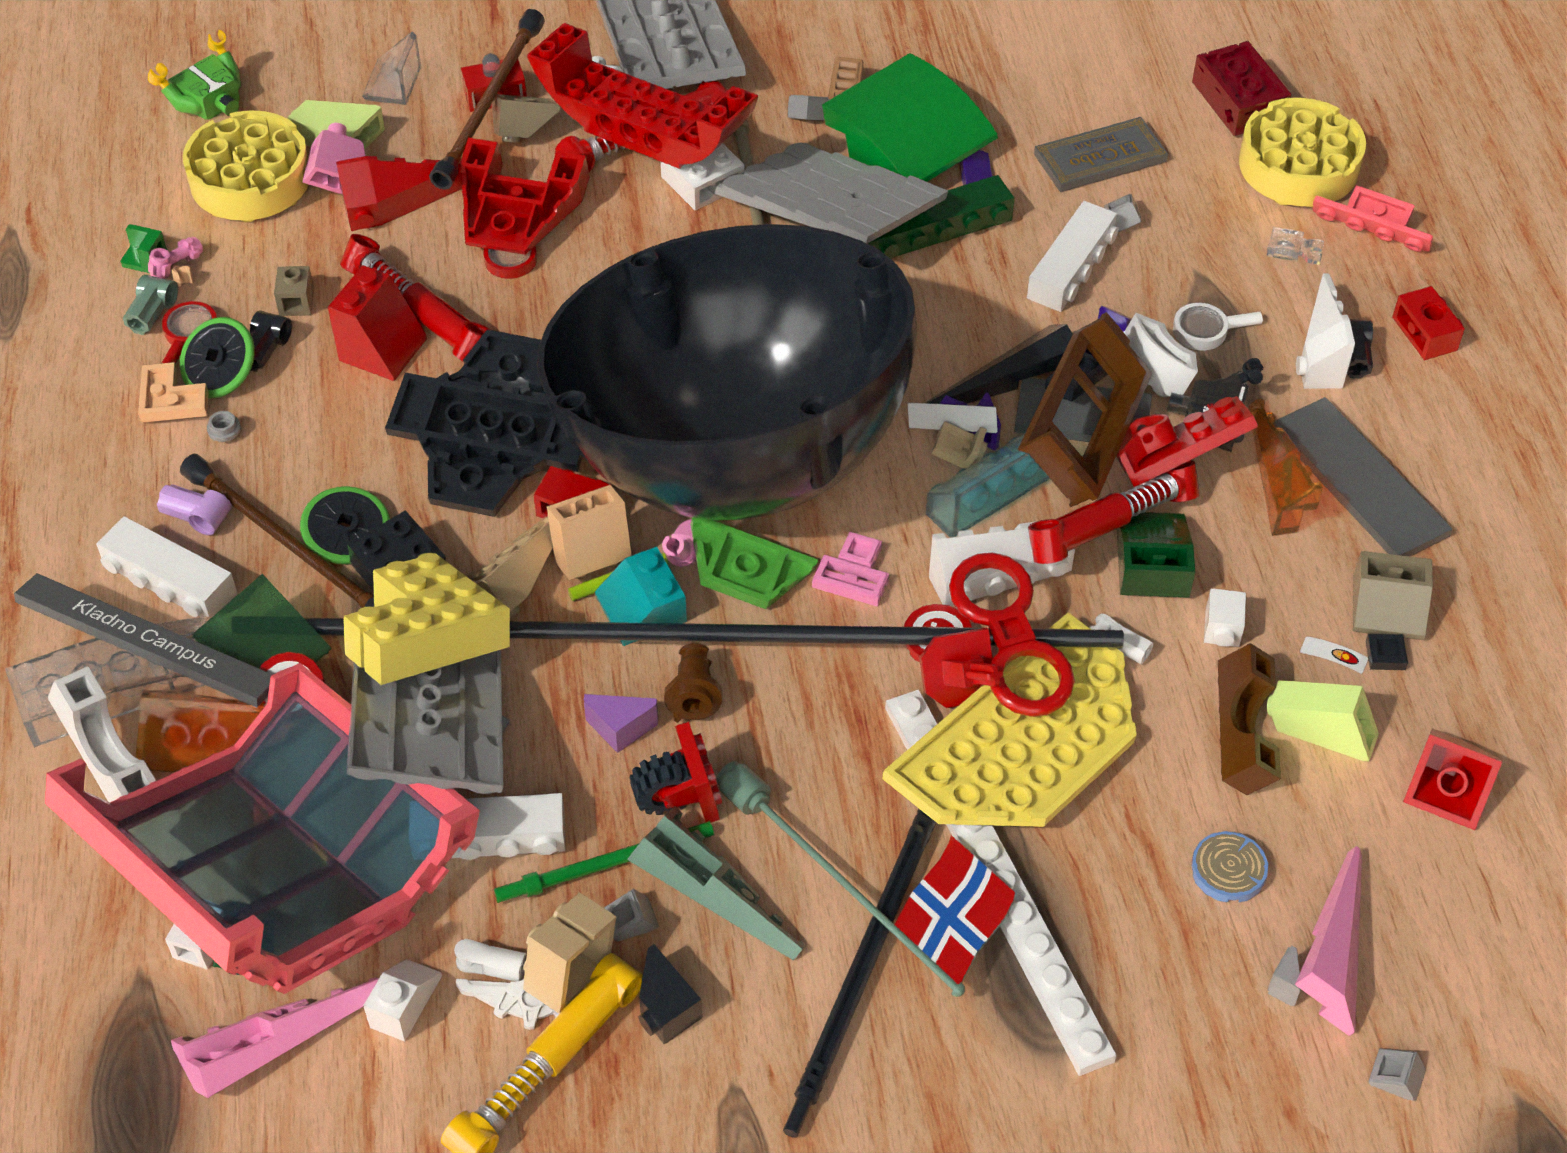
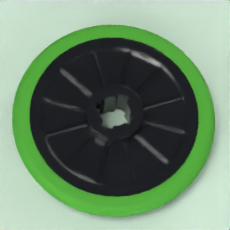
[180,317,254,398]
[300,486,390,564]

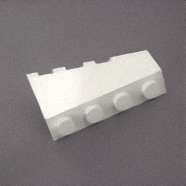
[929,522,1075,606]

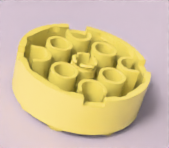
[1239,98,1366,208]
[183,110,309,222]

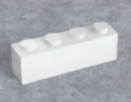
[1027,201,1119,312]
[96,517,238,622]
[410,793,565,860]

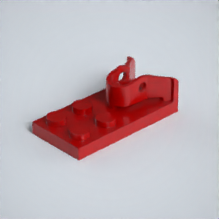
[1116,396,1258,487]

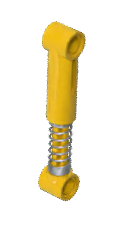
[441,953,643,1153]

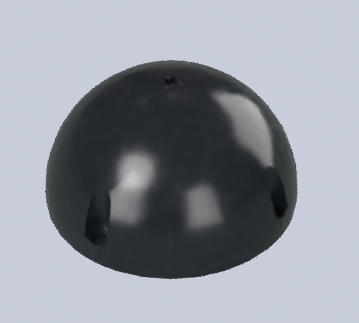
[537,224,917,520]

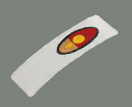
[1300,637,1368,674]

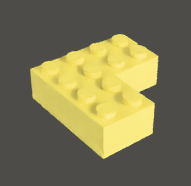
[344,553,510,685]

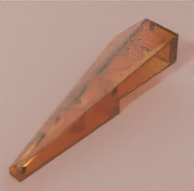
[1248,399,1323,536]

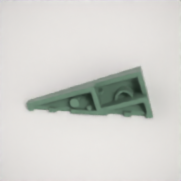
[627,806,805,960]

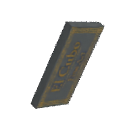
[1034,117,1168,192]

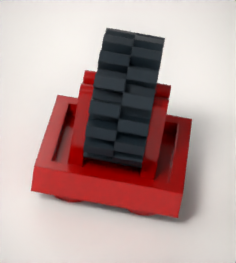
[629,722,723,823]

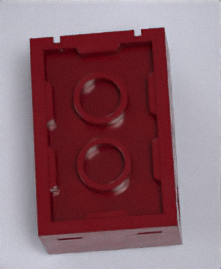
[1192,41,1292,136]

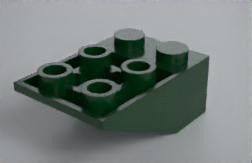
[1117,512,1195,598]

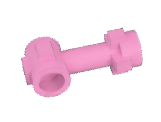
[148,237,203,279]

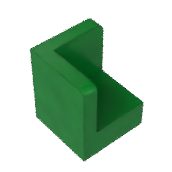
[120,224,167,273]

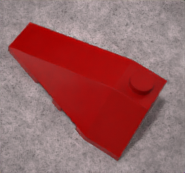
[336,156,462,231]

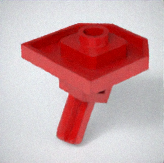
[919,628,1004,708]

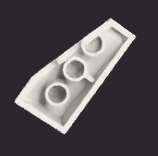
[1296,273,1355,389]

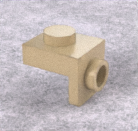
[931,422,988,470]

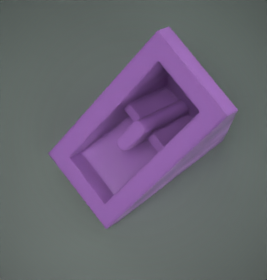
[584,694,658,753]

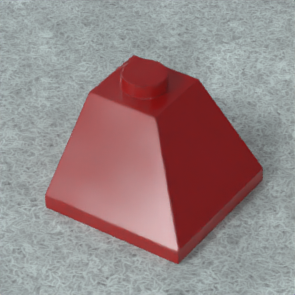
[1403,728,1503,830]

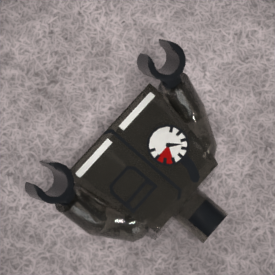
[1167,358,1264,452]

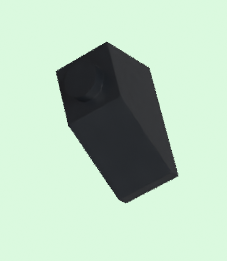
[638,944,702,1044]

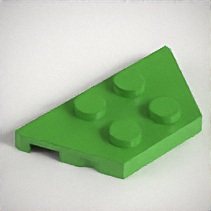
[690,517,818,609]

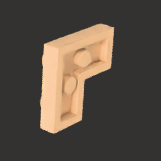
[138,362,209,423]

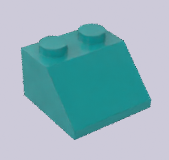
[595,547,687,646]

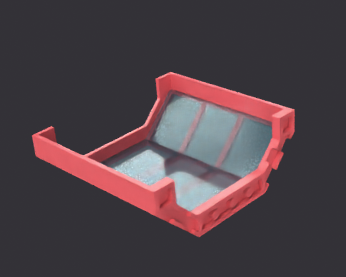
[45,663,480,994]

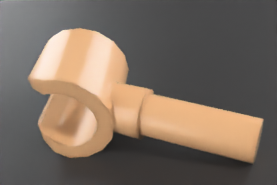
[171,264,194,287]

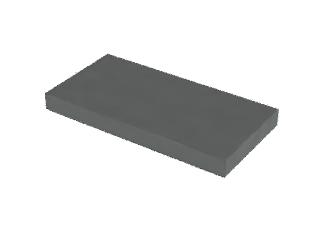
[1014,378,1152,442]

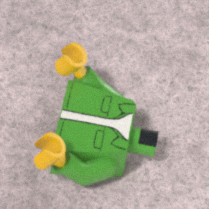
[148,30,241,120]

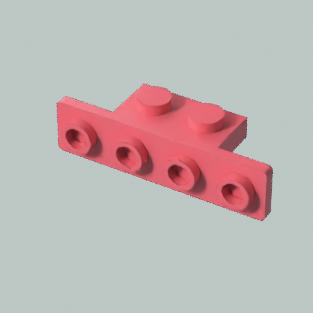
[1313,185,1433,252]

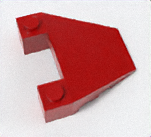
[460,137,590,255]

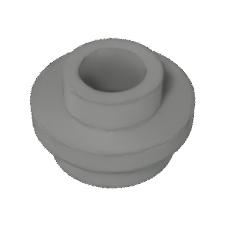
[207,411,241,442]

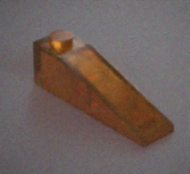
[135,690,290,772]

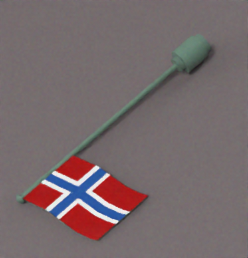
[716,761,1015,997]

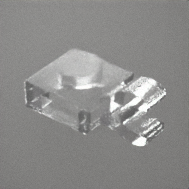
[1266,227,1324,265]

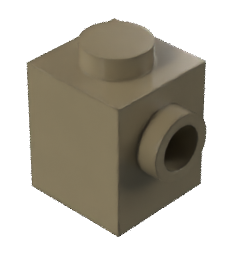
[274,266,314,316]

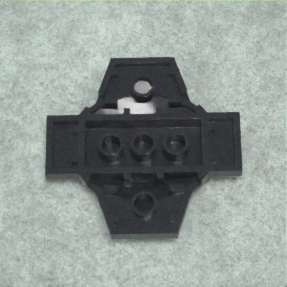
[385,330,583,517]

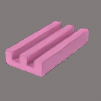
[812,555,889,607]

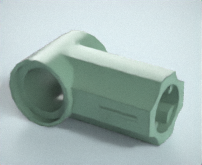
[123,274,178,335]

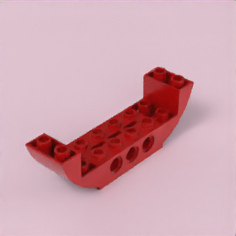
[527,23,758,169]

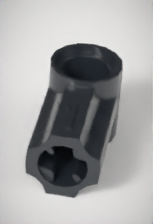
[250,310,292,372]
[1347,319,1373,379]

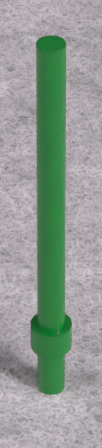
[493,821,714,903]

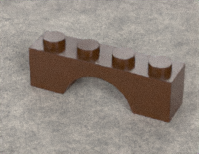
[1218,643,1281,795]

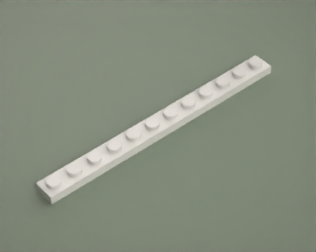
[885,690,1116,1076]

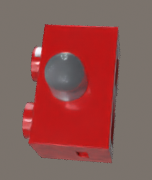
[461,53,527,112]

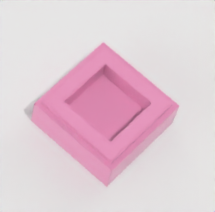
[838,532,882,568]

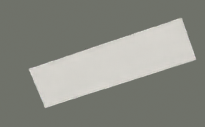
[908,403,997,433]

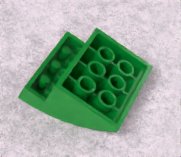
[822,53,998,182]

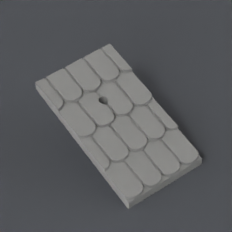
[595,0,746,89]
[715,143,948,244]
[347,650,503,794]

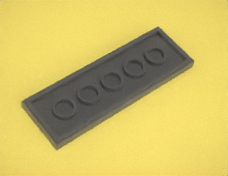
[1271,397,1453,556]

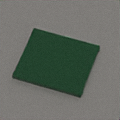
[192,574,332,710]

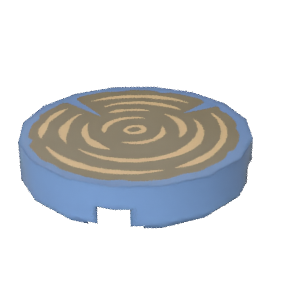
[1191,831,1268,902]

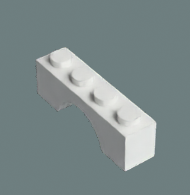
[48,666,156,802]

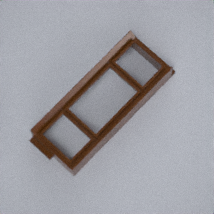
[1017,312,1152,507]

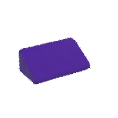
[959,150,992,185]

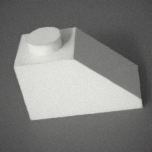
[363,959,442,1042]

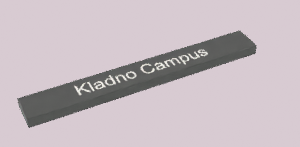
[14,573,272,707]

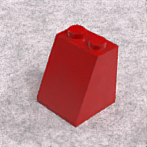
[328,265,427,381]

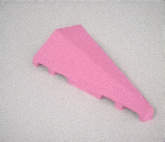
[1295,846,1362,1036]
[171,977,379,1098]

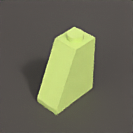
[288,100,385,150]
[1267,680,1379,761]

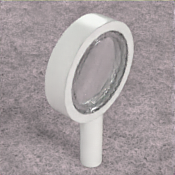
[1173,303,1263,351]

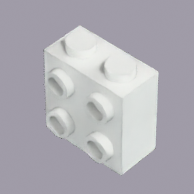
[660,143,744,211]

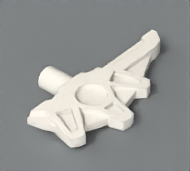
[456,979,559,1030]

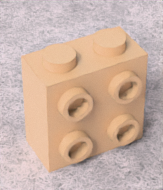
[547,485,632,580]

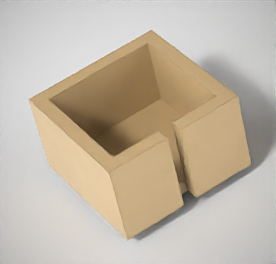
[523,892,617,1013]

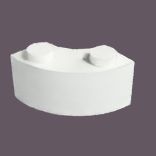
[1124,313,1198,397]

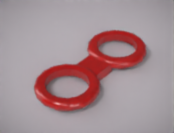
[949,552,1075,717]

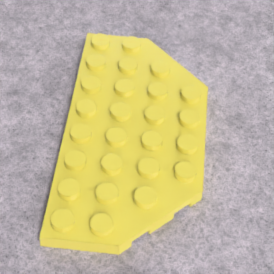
[882,613,1137,827]

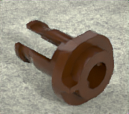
[664,643,722,723]

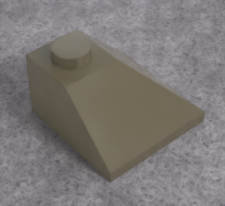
[492,94,560,143]

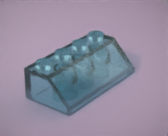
[926,434,1050,538]

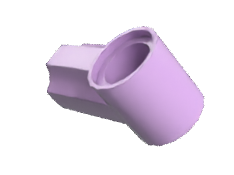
[157,484,232,536]

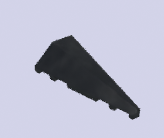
[925,324,1073,404]

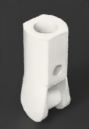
[1089,614,1153,665]
[454,939,527,982]

